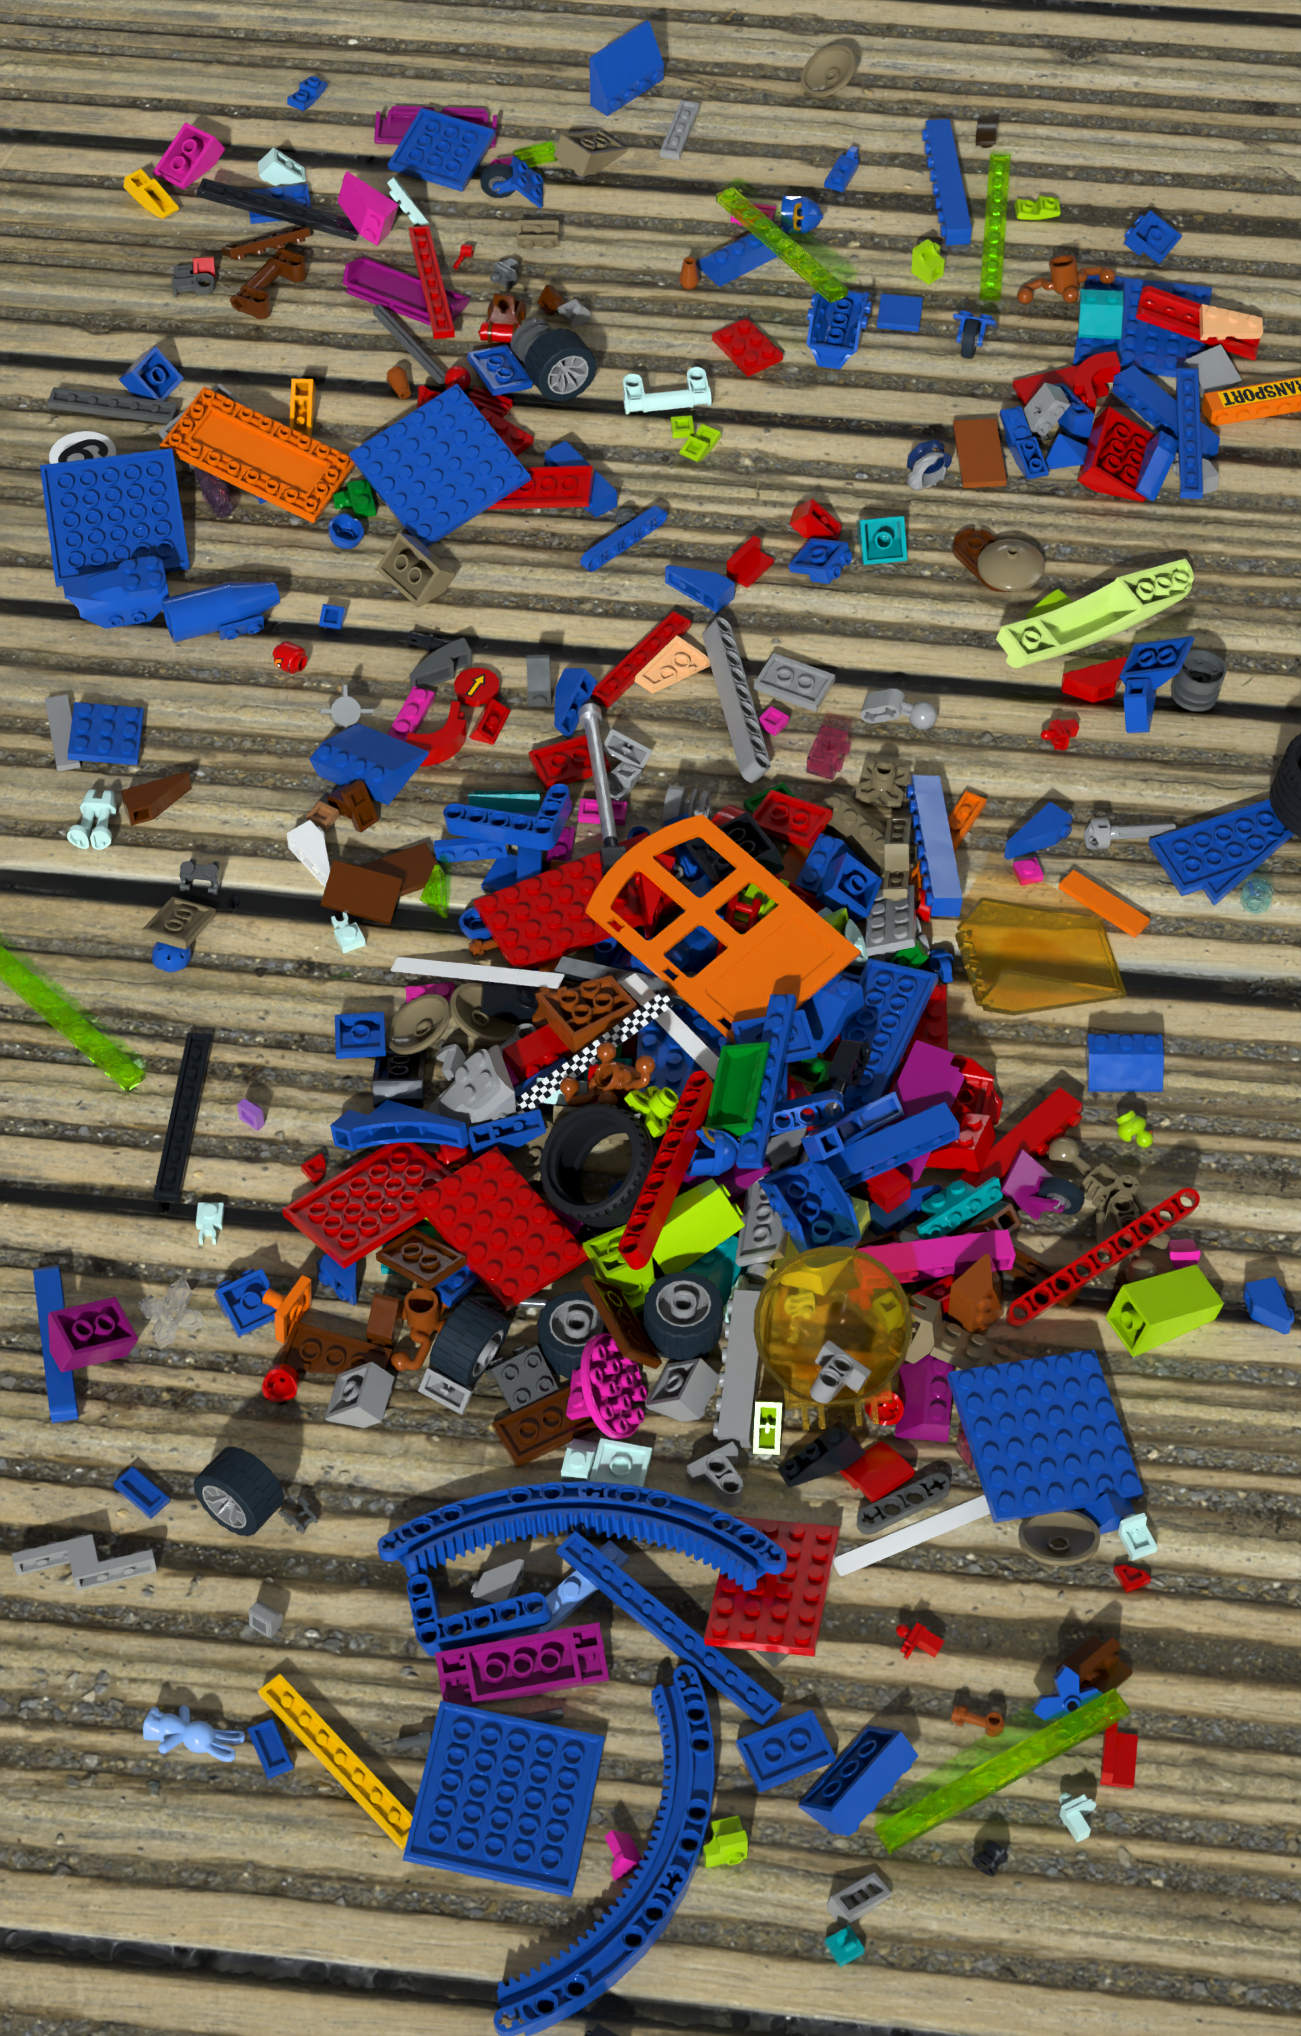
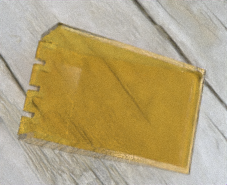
[955,897,1127,1016]

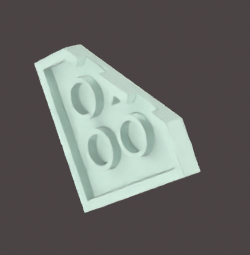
[387,176,430,226]

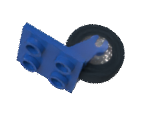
[480,156,543,208]
[953,311,999,359]

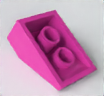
[152,122,225,190]
[337,171,399,246]

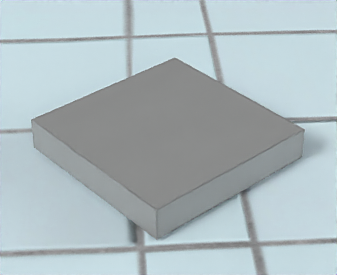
[1184,344,1242,397]

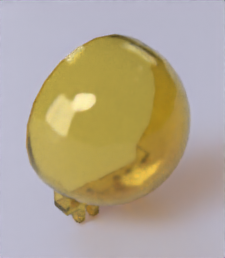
[754,1246,913,1430]

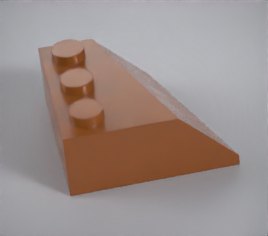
[535,975,638,1055]
[947,1253,1004,1337]

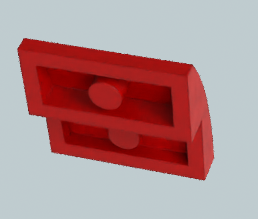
[839,1441,915,1503]

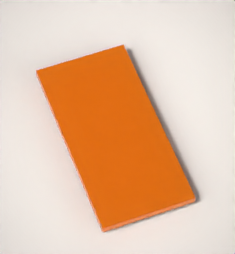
[160,387,356,524]

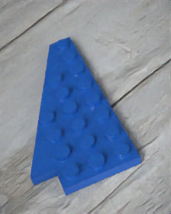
[1149,799,1294,905]
[838,958,938,1114]

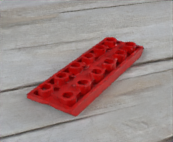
[1135,286,1260,361]

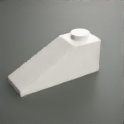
[287,820,330,887]

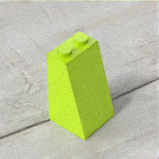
[651,1179,745,1275]
[1105,1265,1224,1357]

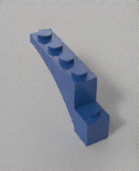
[801,1091,905,1162]
[330,1100,469,1152]

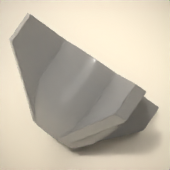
[319,685,374,731]

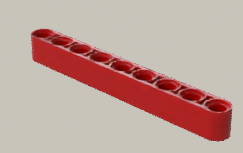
[618,1070,714,1270]
[1006,1188,1200,1327]

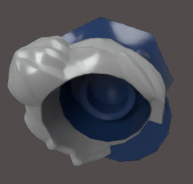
[907,439,952,491]

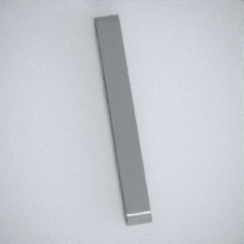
[702,617,771,783]

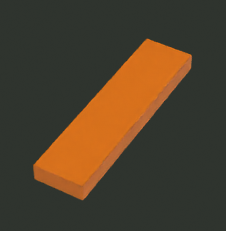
[1058,870,1150,938]

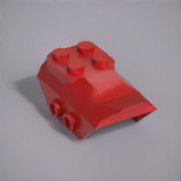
[889,1054,1003,1125]

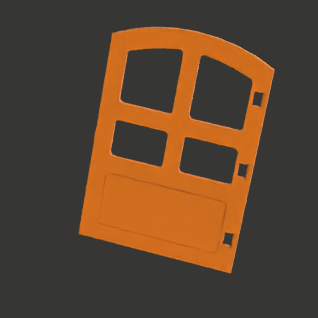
[586,814,861,1045]

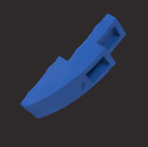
[999,406,1049,480]

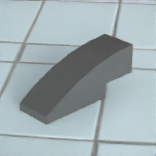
[409,637,472,690]

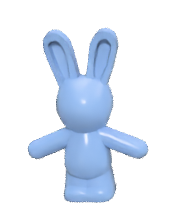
[143,1705,245,1762]

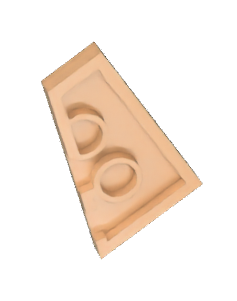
[1199,304,1263,340]
[635,635,711,694]

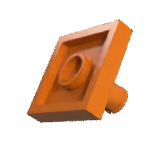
[262,1275,312,1344]

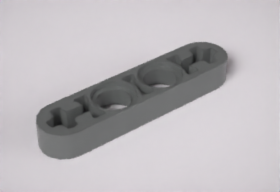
[856,1473,950,1535]

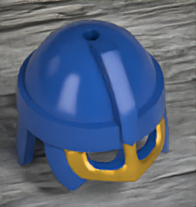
[781,196,823,234]
[686,1126,740,1177]

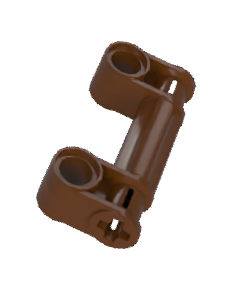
[230,248,307,319]

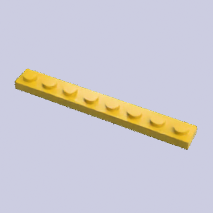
[258,1674,413,1850]

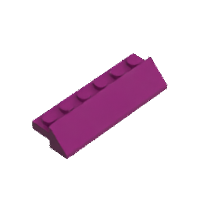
[435,1622,609,1707]

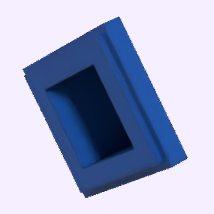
[319,604,347,630]

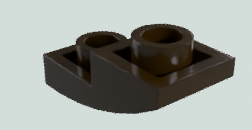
[976,117,999,148]

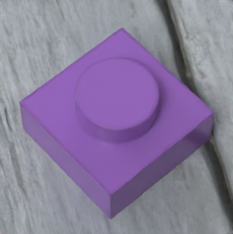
[237,1098,265,1131]

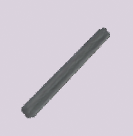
[373,305,445,385]

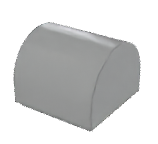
[249,1601,283,1638]

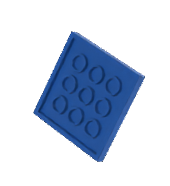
[388,108,496,192]

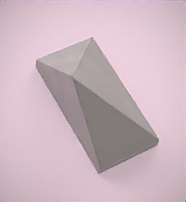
[602,729,652,770]
[418,1367,473,1415]

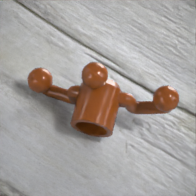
[1017,255,1116,304]
[559,1042,656,1107]
[390,1287,449,1371]

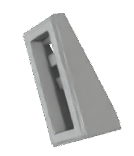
[827,1872,892,1929]

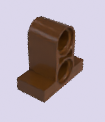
[327,780,379,833]

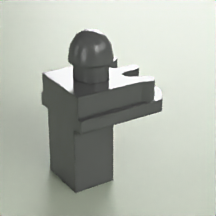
[490,258,519,288]

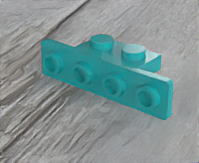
[917,1176,1003,1240]

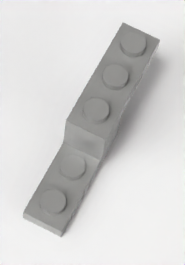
[12,1535,157,1591]

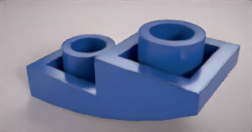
[287,76,327,111]

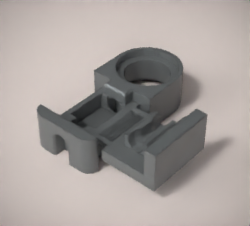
[172,264,215,298]

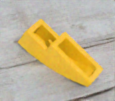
[123,168,179,219]

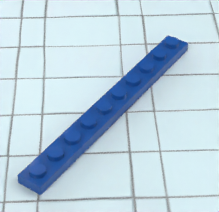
[557,1531,782,1728]

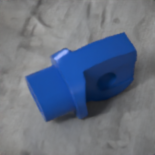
[928,948,953,984]

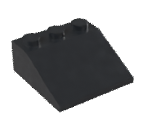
[685,811,785,886]

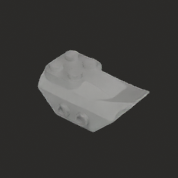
[425,1045,516,1145]

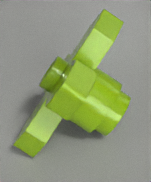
[624,1086,679,1137]

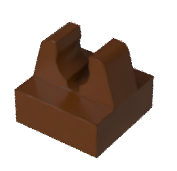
[537,285,566,315]

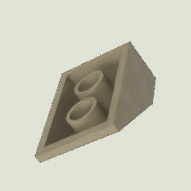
[553,129,627,177]

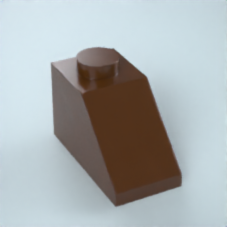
[366,1293,403,1350]

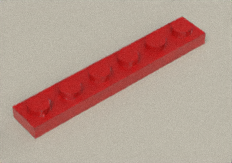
[590,611,691,708]

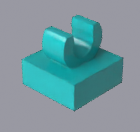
[824,1925,865,1967]

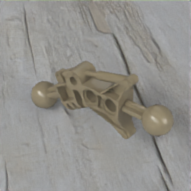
[1048,1137,1170,1283]

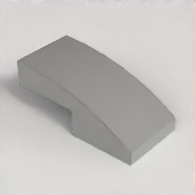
[608,761,642,801]

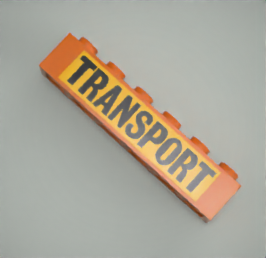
[1202,377,1301,427]

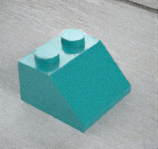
[1078,289,1123,339]
[856,516,908,565]

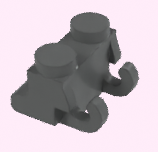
[179,858,222,895]

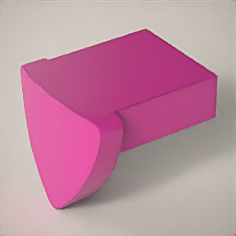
[1167,1239,1201,1270]
[604,1830,643,1881]

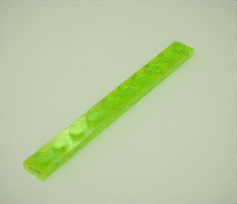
[979,154,1010,301]
[716,187,848,303]
[0,945,146,1092]
[873,1688,1130,1855]

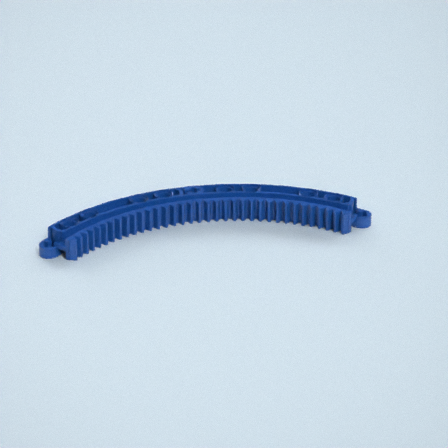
[377,1481,787,1591]
[494,1665,715,2036]

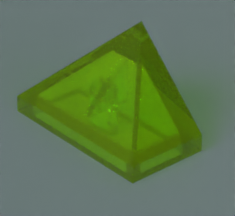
[419,865,448,918]

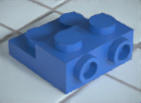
[1123,210,1182,264]
[788,538,852,584]
[335,1012,386,1059]
[214,1268,277,1338]

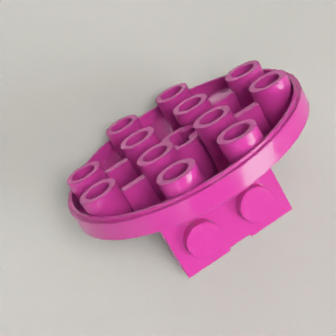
[566,1333,648,1439]

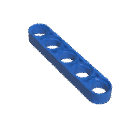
[580,505,667,572]

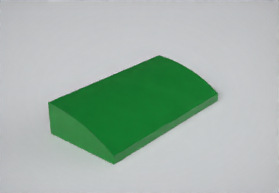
[705,1042,770,1138]

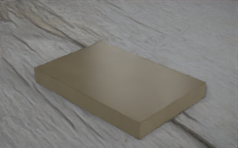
[141,897,216,950]

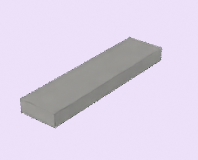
[660,100,700,160]
[45,694,81,772]

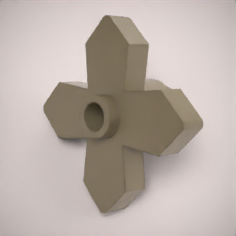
[855,760,910,809]

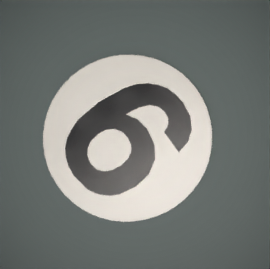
[49,431,117,464]

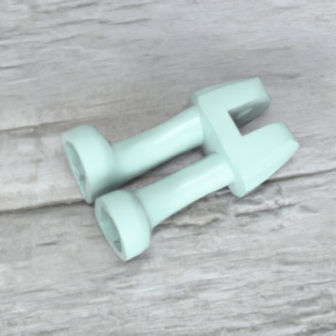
[67,789,116,850]

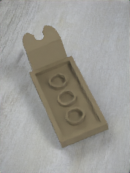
[889,1294,1032,1370]

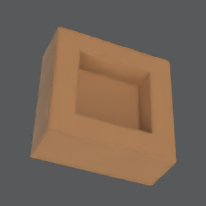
[306,801,339,831]

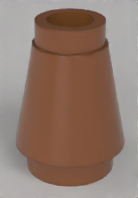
[679,257,700,289]
[387,366,411,399]

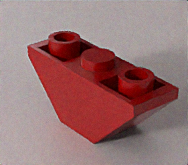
[1061,656,1127,703]

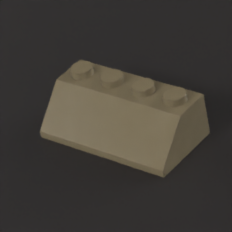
[817,793,915,878]

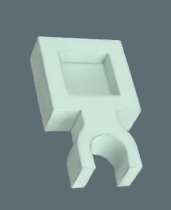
[331,912,366,954]
[196,1202,224,1245]

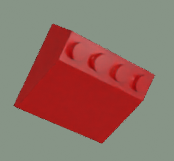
[1077,407,1156,502]

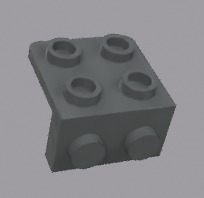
[485,1344,559,1413]

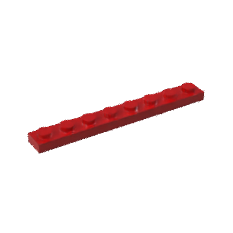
[408,226,455,339]

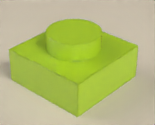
[670,415,694,439]

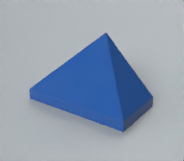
[1045,433,1089,470]

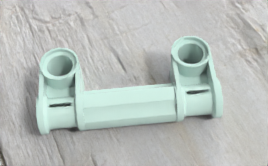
[623,367,711,415]

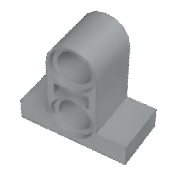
[810,1340,872,1403]
[687,1441,743,1507]

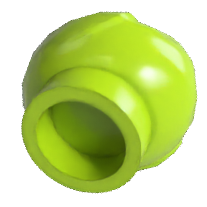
[1115,1110,1153,1148]

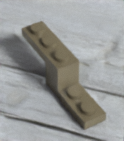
[883,818,912,901]

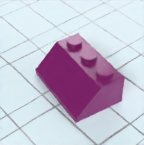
[48,1297,139,1373]
[895,1355,953,1442]

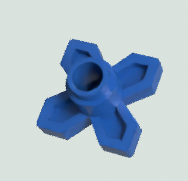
[1031,1665,1108,1742]

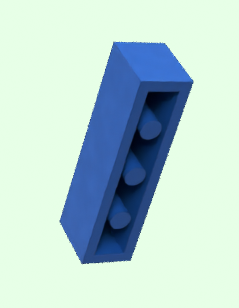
[544,441,617,518]

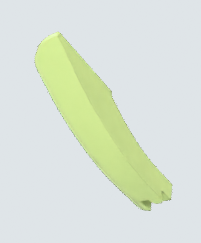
[996,558,1194,668]

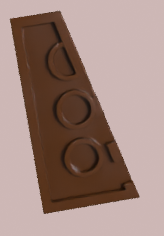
[278,1321,393,1374]

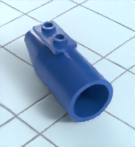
[162,582,280,643]

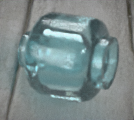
[1240,878,1273,914]

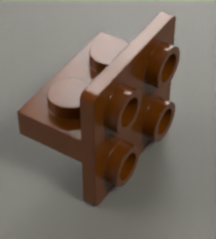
[1056,1636,1133,1697]

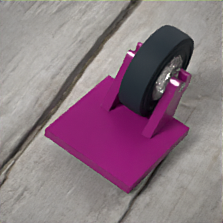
[1001,1149,1085,1221]

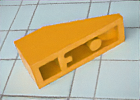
[289,379,316,437]

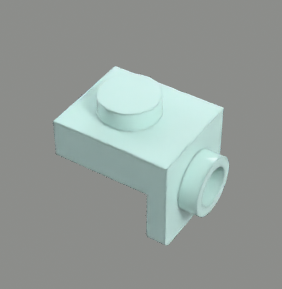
[1118,1513,1157,1561]

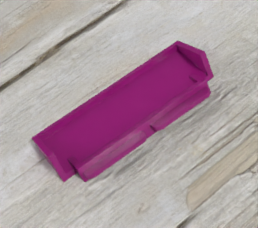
[374,106,498,148]
[343,257,470,326]
[873,1040,964,1183]

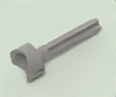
[1084,817,1176,850]

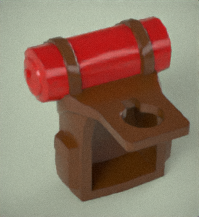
[478,293,527,343]

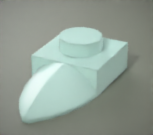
[844,919,869,968]

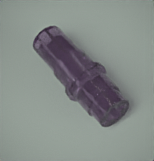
[194,467,233,517]

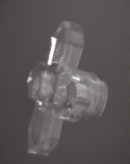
[138,1279,205,1348]

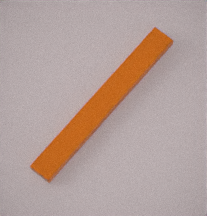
[909,791,987,911]

